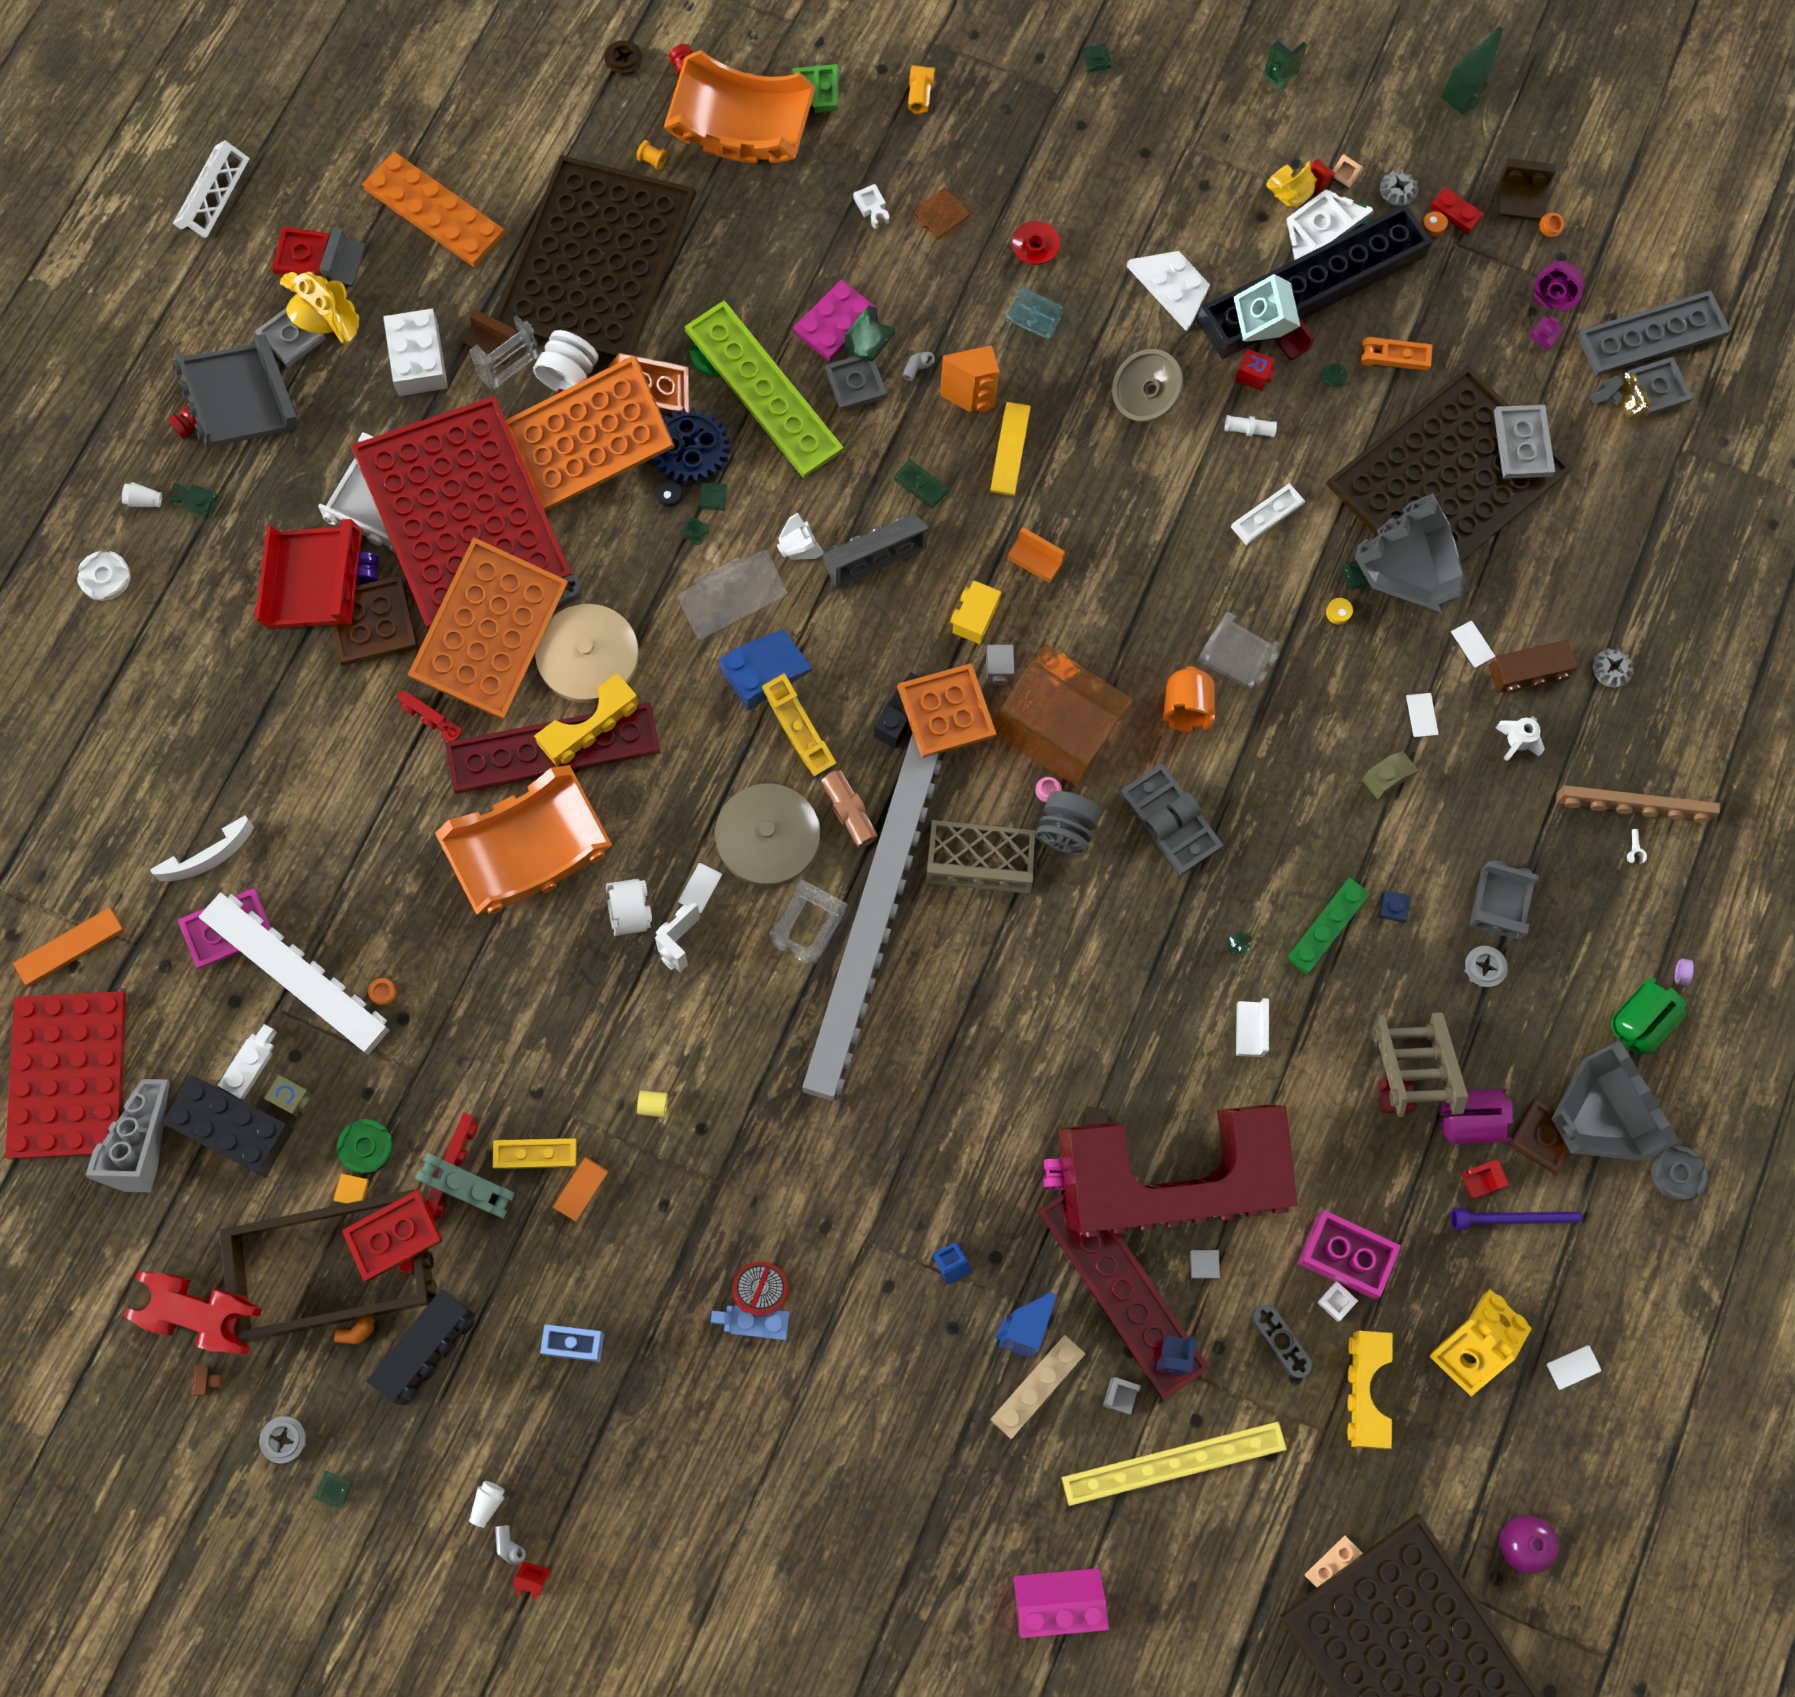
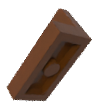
[463,309,520,365]

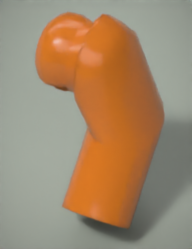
[334,1317,375,1344]

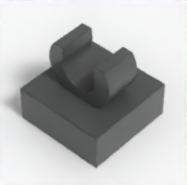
[1588,376,1624,408]

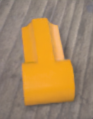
[908,65,935,114]

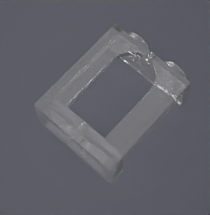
[469,315,539,391]
[769,879,847,964]

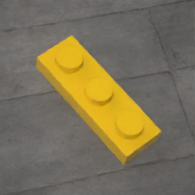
[493,1138,577,1169]

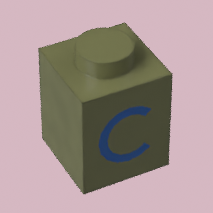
[264,1075,312,1118]

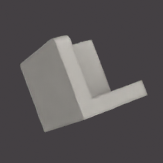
[1103,1377,1141,1415]

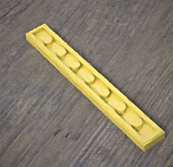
[1061,1422,1287,1506]

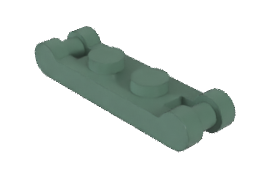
[415,1153,515,1219]

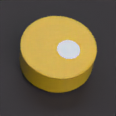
[1326,598,1353,625]

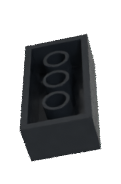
[162,1074,294,1178]
[366,1289,476,1406]

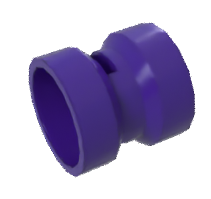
[356,552,379,585]

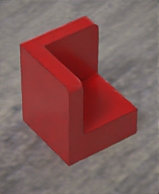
[1461,1159,1509,1199]

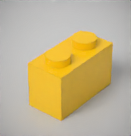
[950,580,1001,644]

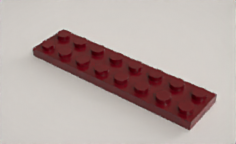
[445,702,661,794]
[1037,1193,1210,1400]

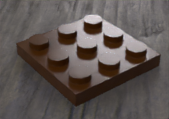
[332,575,418,666]

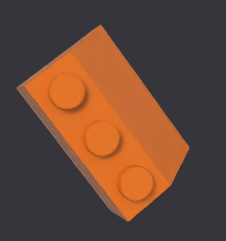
[940,345,1000,413]

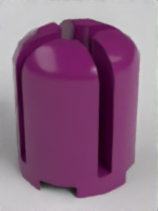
[1440,1089,1513,1144]

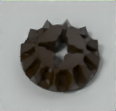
[604,40,643,76]

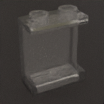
[1198,611,1280,691]

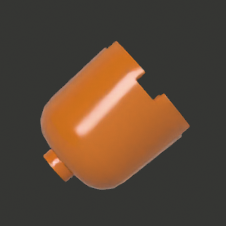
[1163,667,1215,732]

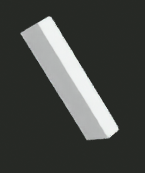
[1231,483,1305,545]

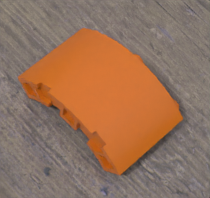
[664,50,816,163]
[435,765,612,915]

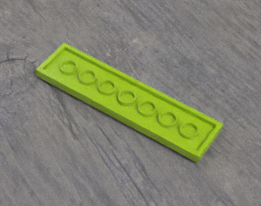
[685,300,844,478]

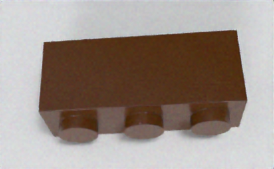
[1488,640,1577,694]

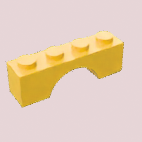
[534,673,639,767]
[1347,1331,1393,1449]

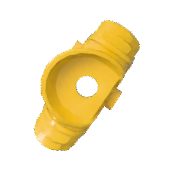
[280,272,359,344]

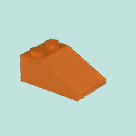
[609,353,689,415]

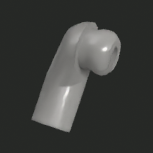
[495,1525,526,1565]

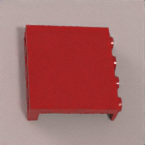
[254,519,363,629]

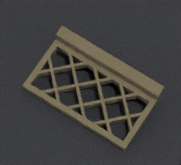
[926,820,1036,894]

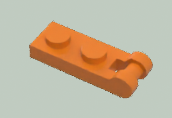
[1361,337,1432,371]

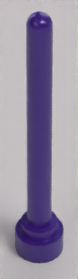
[1451,1208,1583,1230]

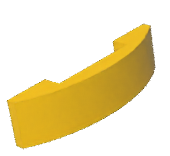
[990,402,1031,496]
[762,673,836,776]

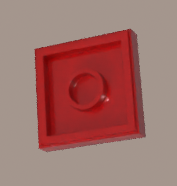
[272,227,331,276]

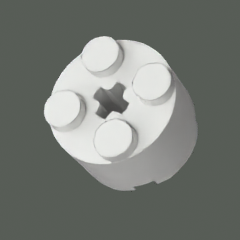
[606,879,652,936]

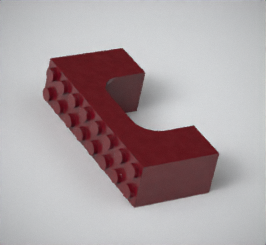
[1058,1104,1298,1237]

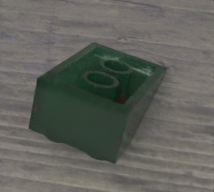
[1441,26,1503,115]

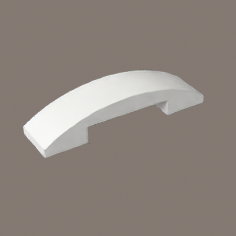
[150,816,254,881]

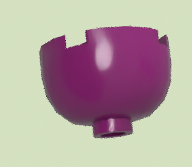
[1534,261,1585,312]
[1498,1515,1560,1574]

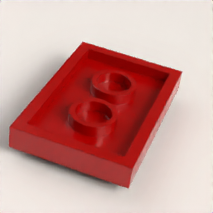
[342,1190,443,1282]

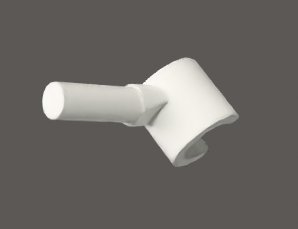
[1627,829,1647,864]

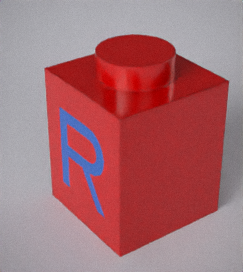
[1235,349,1276,391]

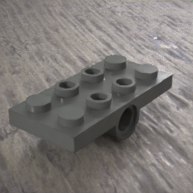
[1119,763,1224,876]

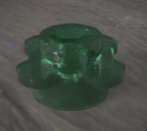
[680,517,710,545]

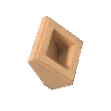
[1332,154,1364,188]

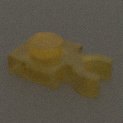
[1618,373,1652,420]

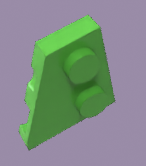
[793,64,839,113]

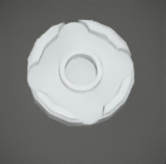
[77,551,131,601]

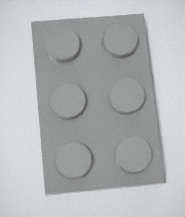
[1494,405,1555,479]

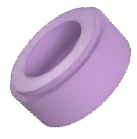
[1675,959,1693,986]

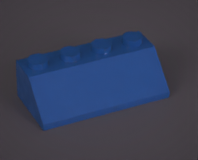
[995,1292,1057,1358]

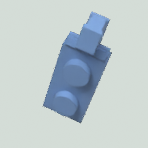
[711,1305,790,1341]

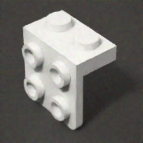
[655,902,700,973]

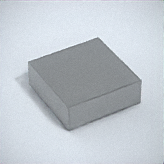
[1190,1250,1220,1279]

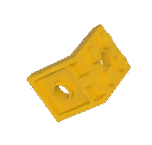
[1429,1289,1532,1396]

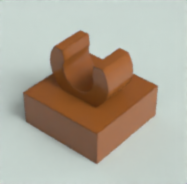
[191,1365,221,1396]

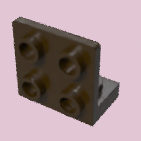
[1498,158,1556,221]

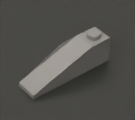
[86,1079,170,1192]

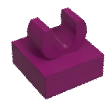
[1529,316,1564,350]

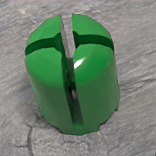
[1610,978,1689,1055]

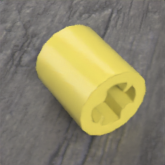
[637,1090,668,1117]

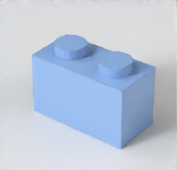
[540,1325,604,1362]

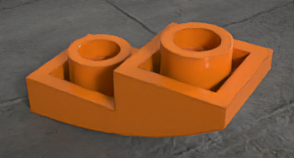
[553,1157,608,1222]

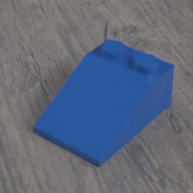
[719,629,812,711]

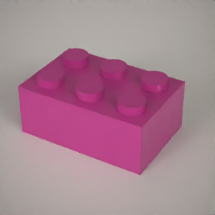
[1297,1210,1401,1300]

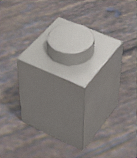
[986,645,1014,686]

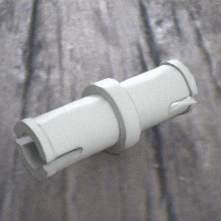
[1225,415,1277,437]

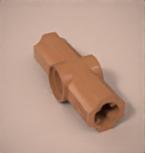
[821,770,878,848]

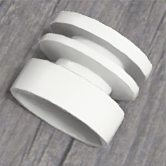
[533,330,598,392]

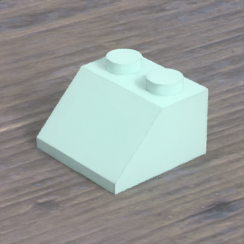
[1234,274,1300,342]

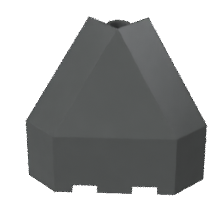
[1355,493,1469,613]
[1552,1040,1679,1161]

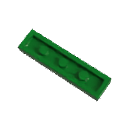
[1286,878,1370,974]

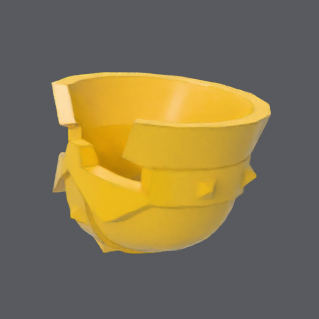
[1266,161,1317,208]

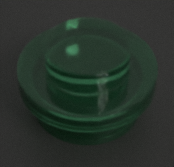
[1322,363,1347,387]
[1227,931,1252,955]

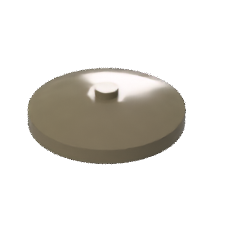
[715,783,820,886]

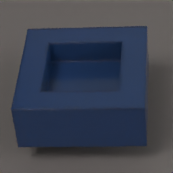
[1379,890,1411,923]

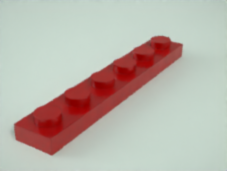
[399,1112,478,1276]

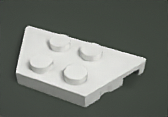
[1287,189,1373,260]
[1127,251,1210,332]

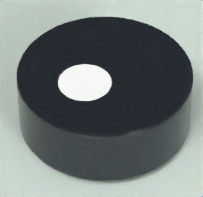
[657,480,682,507]

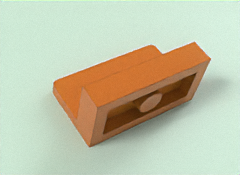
[1007,527,1066,583]

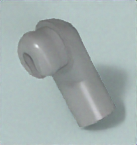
[902,352,935,381]

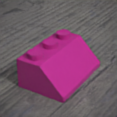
[1014,1568,1109,1638]

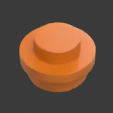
[1540,213,1564,237]

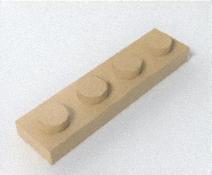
[990,1335,1085,1439]

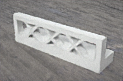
[173,140,250,238]

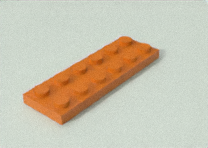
[362,152,506,268]

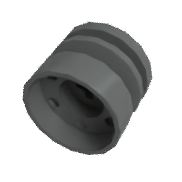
[1035,791,1101,855]

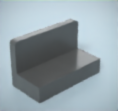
[319,227,366,287]

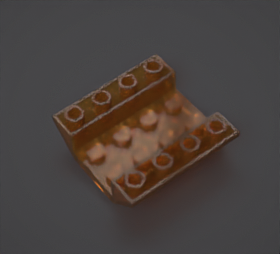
[993,644,1133,787]

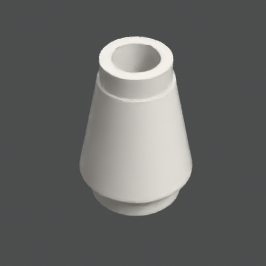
[122,482,162,507]
[469,1481,505,1528]

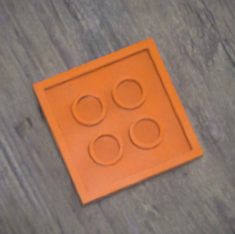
[897,663,996,758]

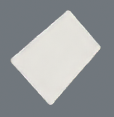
[1451,621,1495,667]
[1406,693,1438,737]
[678,863,722,913]
[1547,1345,1601,1390]

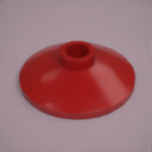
[1012,221,1060,265]

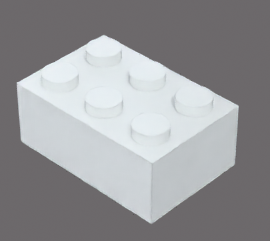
[383,309,448,396]

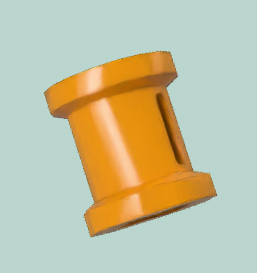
[637,140,668,171]

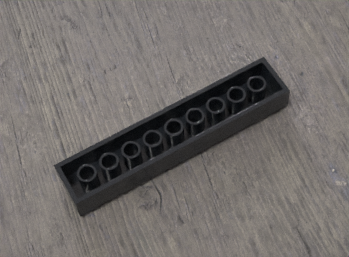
[1197,204,1433,360]

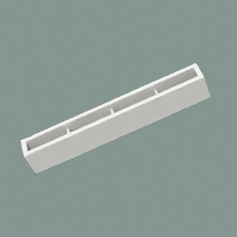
[199,892,390,1055]

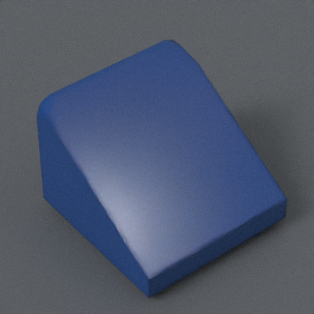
[932,1242,971,1284]

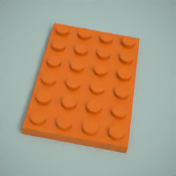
[505,355,675,511]
[408,537,568,720]

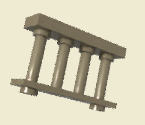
[1373,1012,1468,1117]

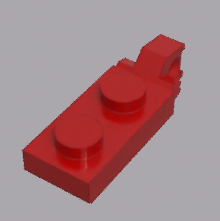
[397,690,464,742]

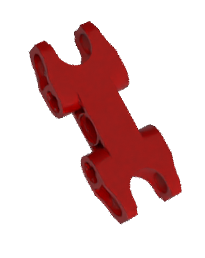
[124,1271,262,1355]

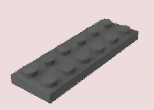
[1576,290,1731,376]

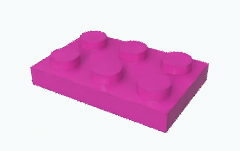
[793,280,878,362]
[178,888,271,970]

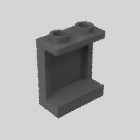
[1469,861,1539,941]

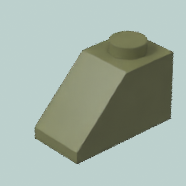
[1362,751,1419,800]

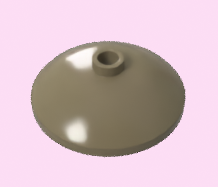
[1112,349,1183,422]

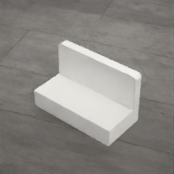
[1236,998,1269,1057]

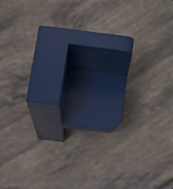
[1156,1336,1197,1376]

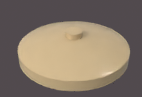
[535,604,639,703]

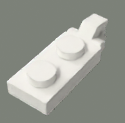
[217,1024,277,1100]

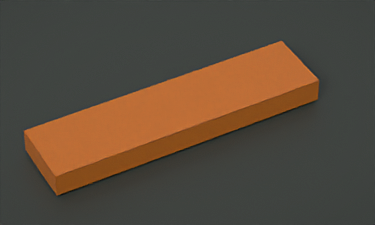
[13,907,124,987]

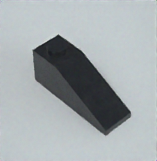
[873,672,920,748]

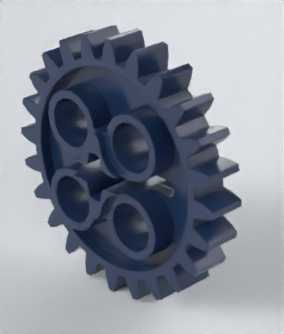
[652,407,730,486]

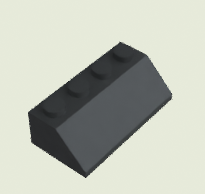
[823,514,928,589]

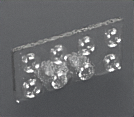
[676,549,787,639]

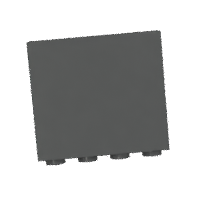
[172,334,296,448]

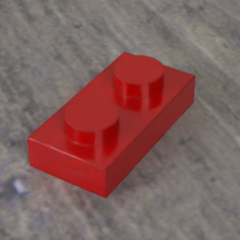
[1430,187,1484,235]

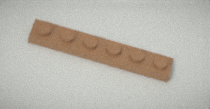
[1556,785,1720,823]

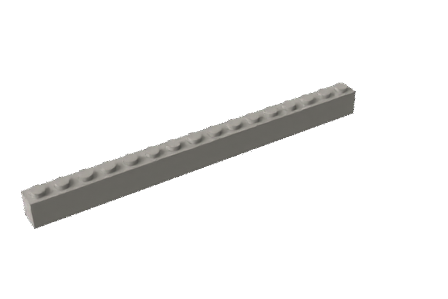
[802,733,943,1101]

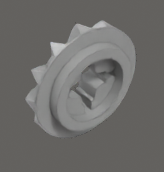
[1380,170,1419,206]
[1593,648,1634,688]
[1464,946,1507,988]
[259,1416,306,1463]

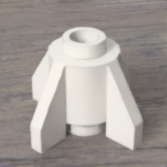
[777,513,824,560]
[1496,716,1544,761]

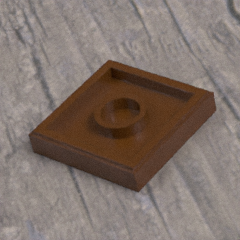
[1508,1099,1570,1174]

